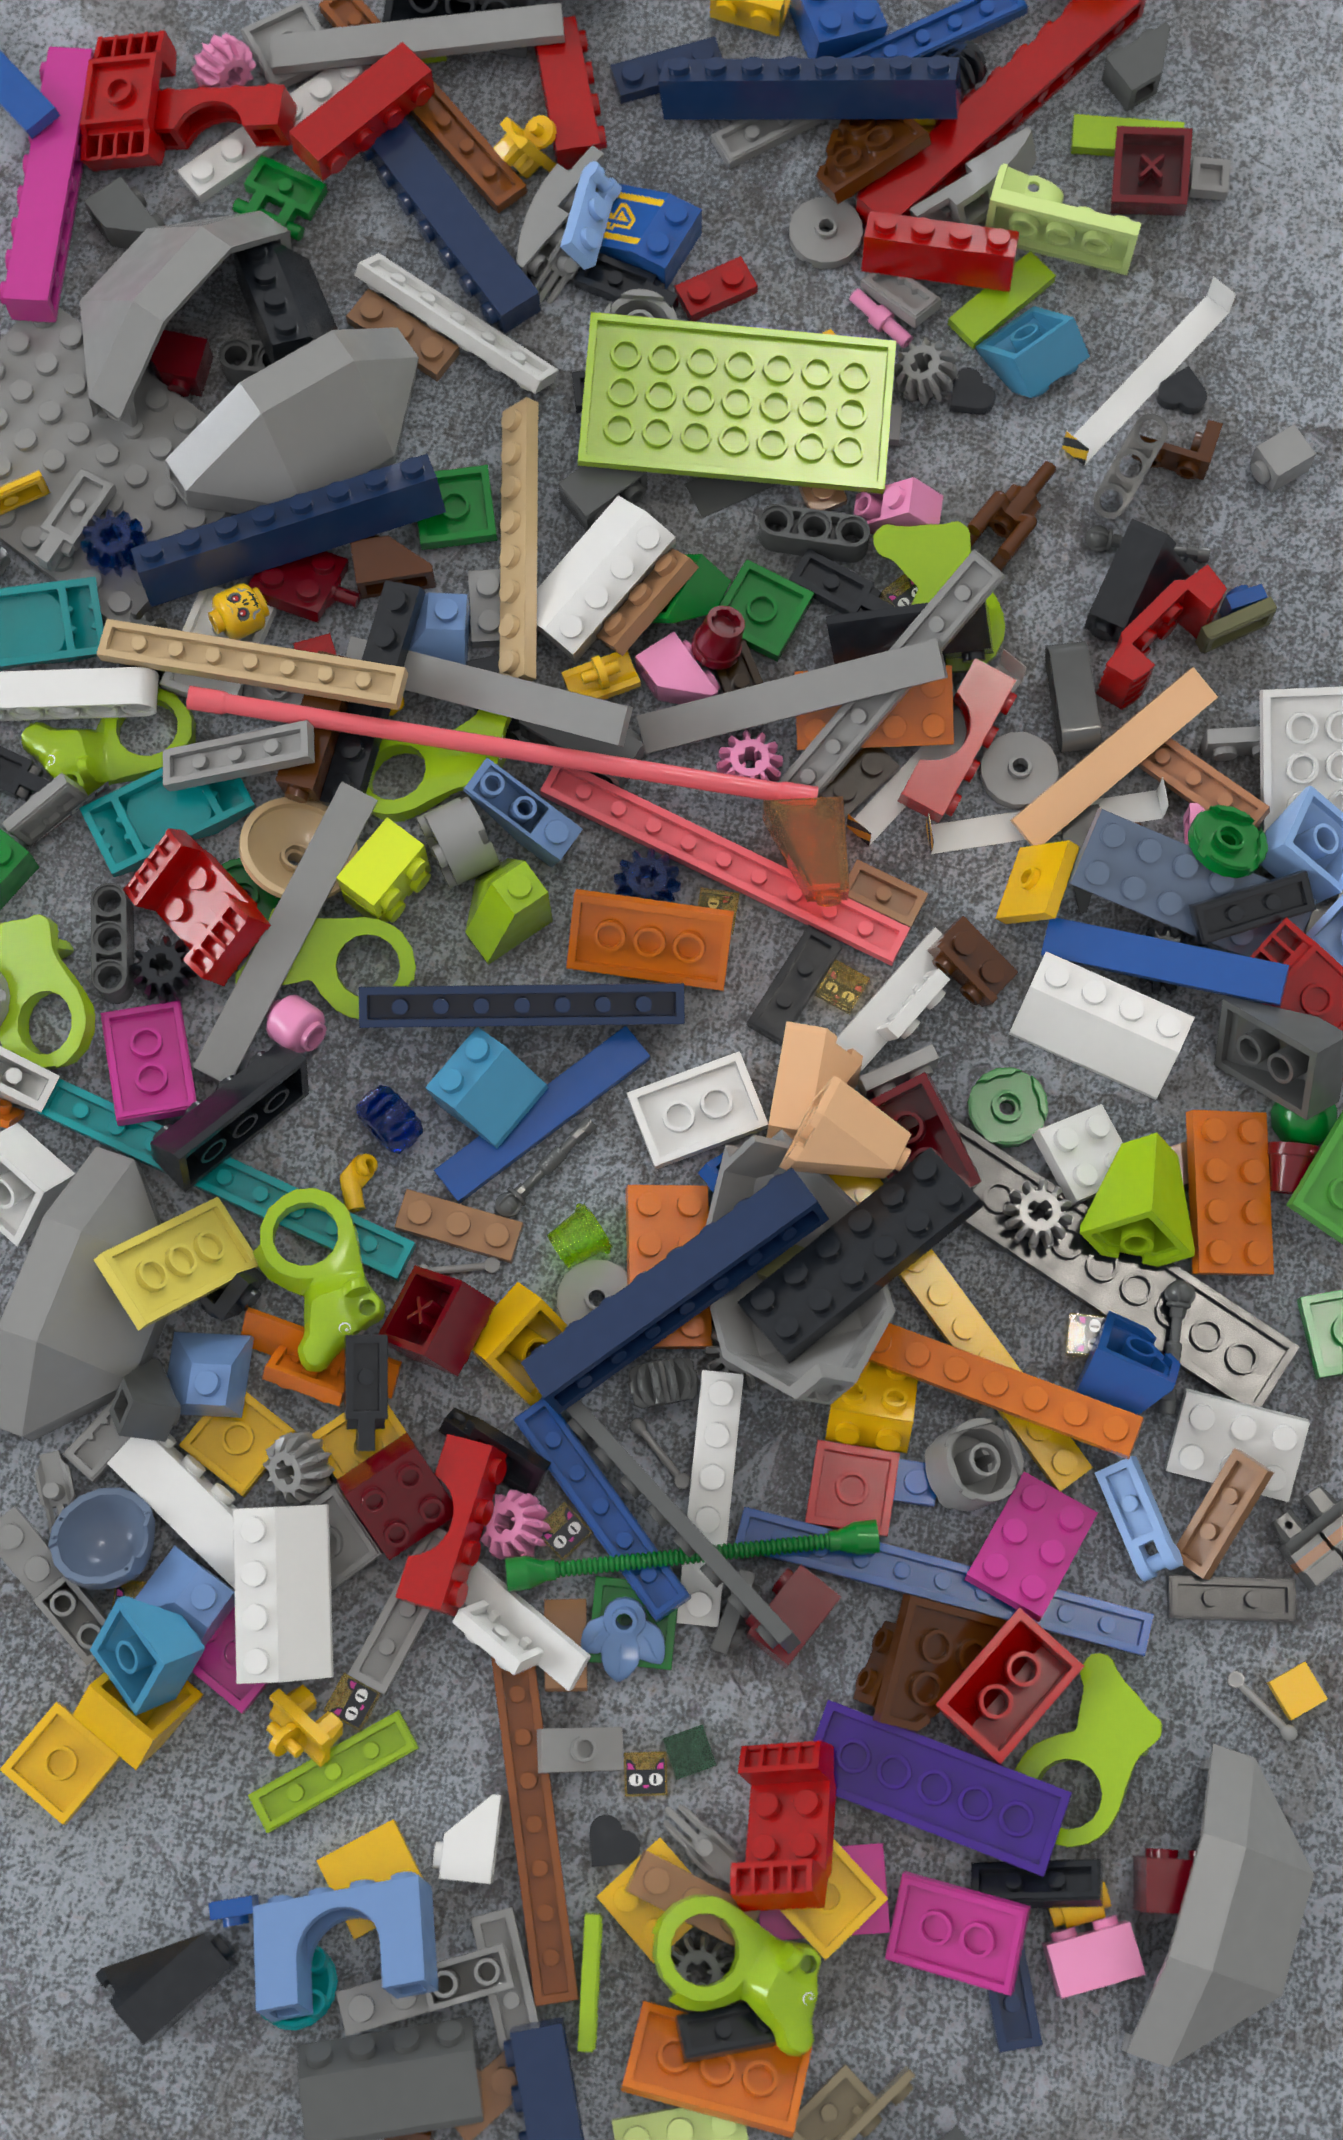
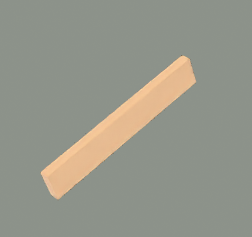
[1010,667,1218,846]

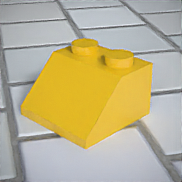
[471,1282,568,1406]
[72,1672,204,1770]

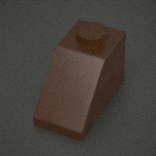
[350,535,436,599]

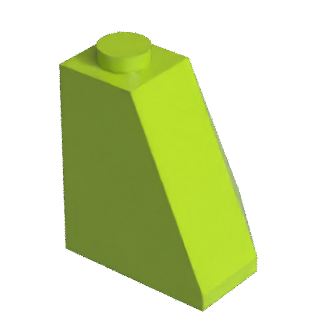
[465,858,553,965]
[1080,1132,1195,1267]

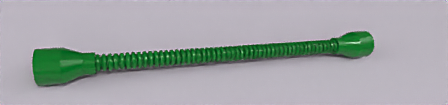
[505,1519,880,1592]

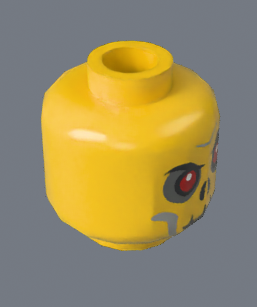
[208,583,269,640]

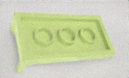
[985,164,1141,275]

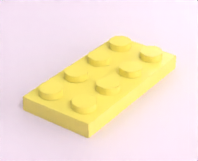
[94,1197,258,1331]

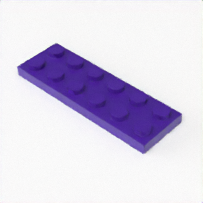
[813,1700,1072,1877]

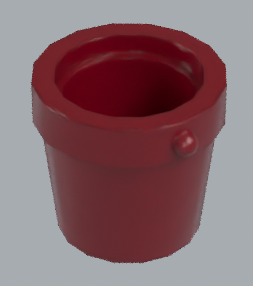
[691,605,745,670]
[1268,1141,1320,1195]

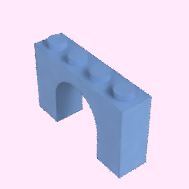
[253,1872,439,2022]

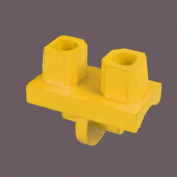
[493,115,556,179]
[561,650,641,700]
[266,1685,343,1767]

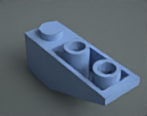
[463,758,583,868]

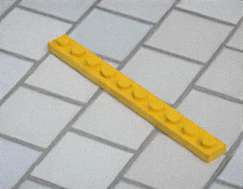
[827,1174,1093,1492]

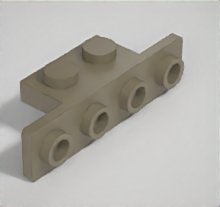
[792,2063,916,2140]

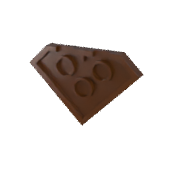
[816,119,932,204]
[873,1593,1007,1732]

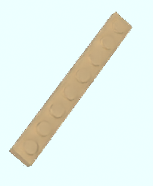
[498,397,538,681]
[97,619,408,710]

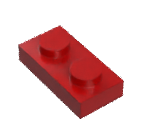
[674,256,758,322]

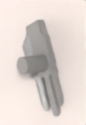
[534,236,580,304]
[34,1450,76,1533]
[663,1805,738,1885]

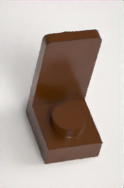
[1131,419,1223,481]

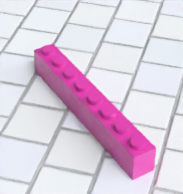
[0,46,94,322]

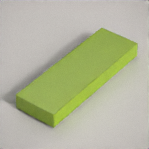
[1070,114,1185,157]
[947,251,1056,349]
[577,1912,603,2052]

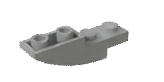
[909,127,1037,225]
[517,145,606,280]
[0,1505,107,1665]
[336,1943,515,2036]

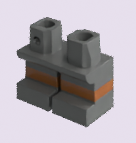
[1270,1486,1343,1589]

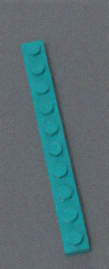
[35,1078,416,1282]

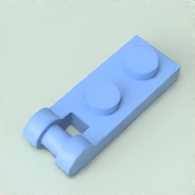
[560,161,622,270]
[1095,1456,1183,1582]

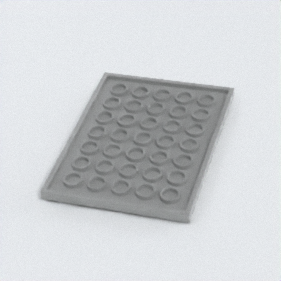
[0,308,233,622]

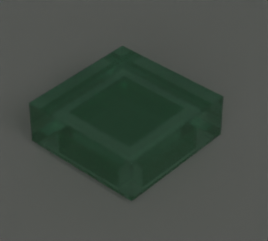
[663,1724,717,1780]

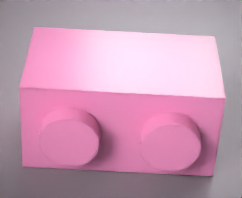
[1042,1915,1146,1999]

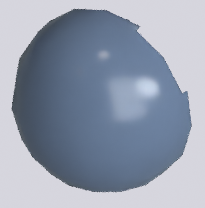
[48,1487,155,1590]

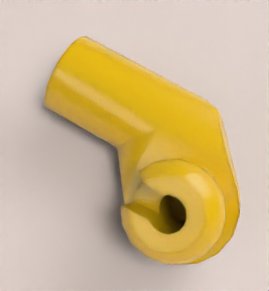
[339,1153,378,1213]

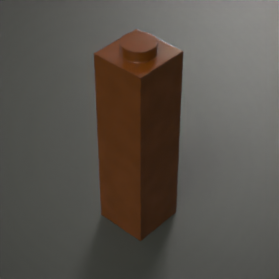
[275,650,352,803]

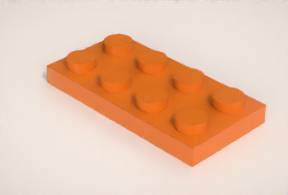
[794,665,954,750]
[566,889,734,991]
[1186,1110,1274,1276]
[626,1185,712,1349]
[621,2001,812,2138]

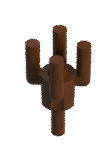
[967,461,1057,571]

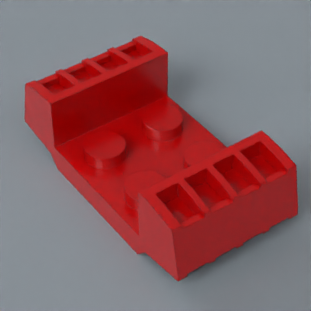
[80,30,177,172]
[1095,564,1227,710]
[123,828,271,986]
[1250,917,1343,1081]
[730,1740,837,1912]

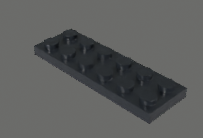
[737,1147,984,1363]

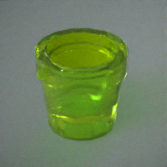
[547,1203,613,1269]

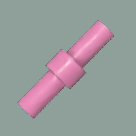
[849,288,913,348]

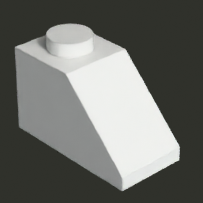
[0,1046,60,1113]
[433,1794,504,1884]

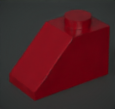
[149,330,214,397]

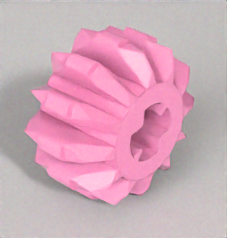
[191,33,256,88]
[716,729,783,799]
[480,1490,551,1560]

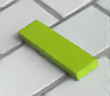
[248,1710,419,1834]

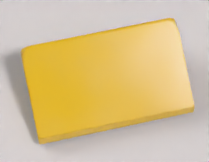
[0,469,50,515]

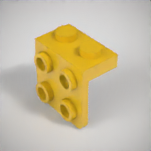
[710,0,790,37]
[825,1362,918,1453]

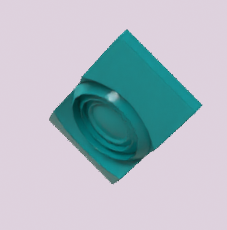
[0,576,104,671]
[79,767,256,877]

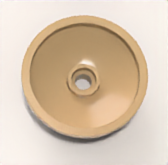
[239,797,358,898]

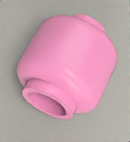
[266,994,326,1053]

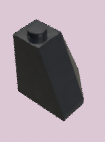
[1084,519,1197,643]
[95,1932,238,2045]

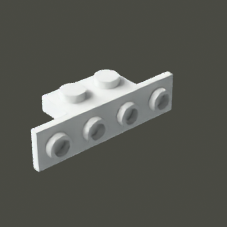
[836,927,950,1071]
[452,1561,591,1691]

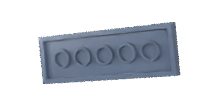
[1068,808,1317,957]

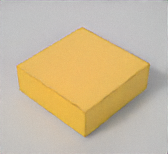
[1267,1662,1328,1721]

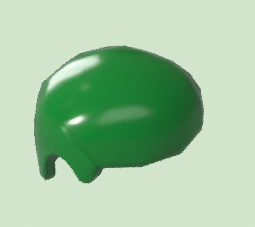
[1270,1102,1338,1146]

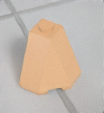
[767,1021,863,1140]
[779,1076,911,1179]

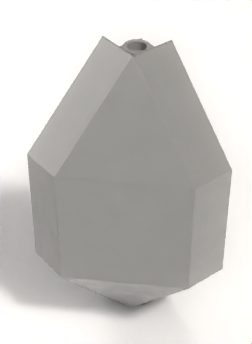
[80,211,291,428]
[165,327,419,514]
[706,1129,895,1405]
[0,1146,168,1442]
[1121,1743,1314,2067]

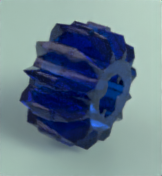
[81,509,148,577]
[614,848,681,903]
[356,1085,423,1154]

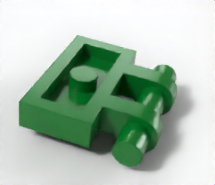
[232,154,328,241]

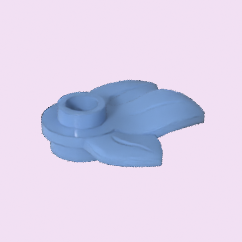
[581,1597,665,1682]

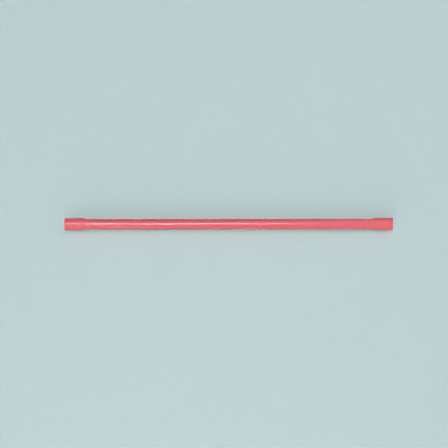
[186,686,819,810]

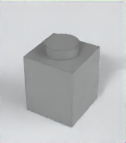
[1250,424,1316,493]

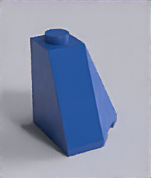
[1073,1311,1181,1415]

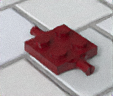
[248,551,362,623]

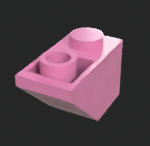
[853,477,943,534]
[635,632,720,704]

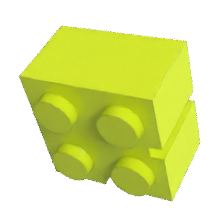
[336,817,431,923]

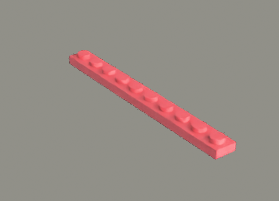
[540,766,910,966]

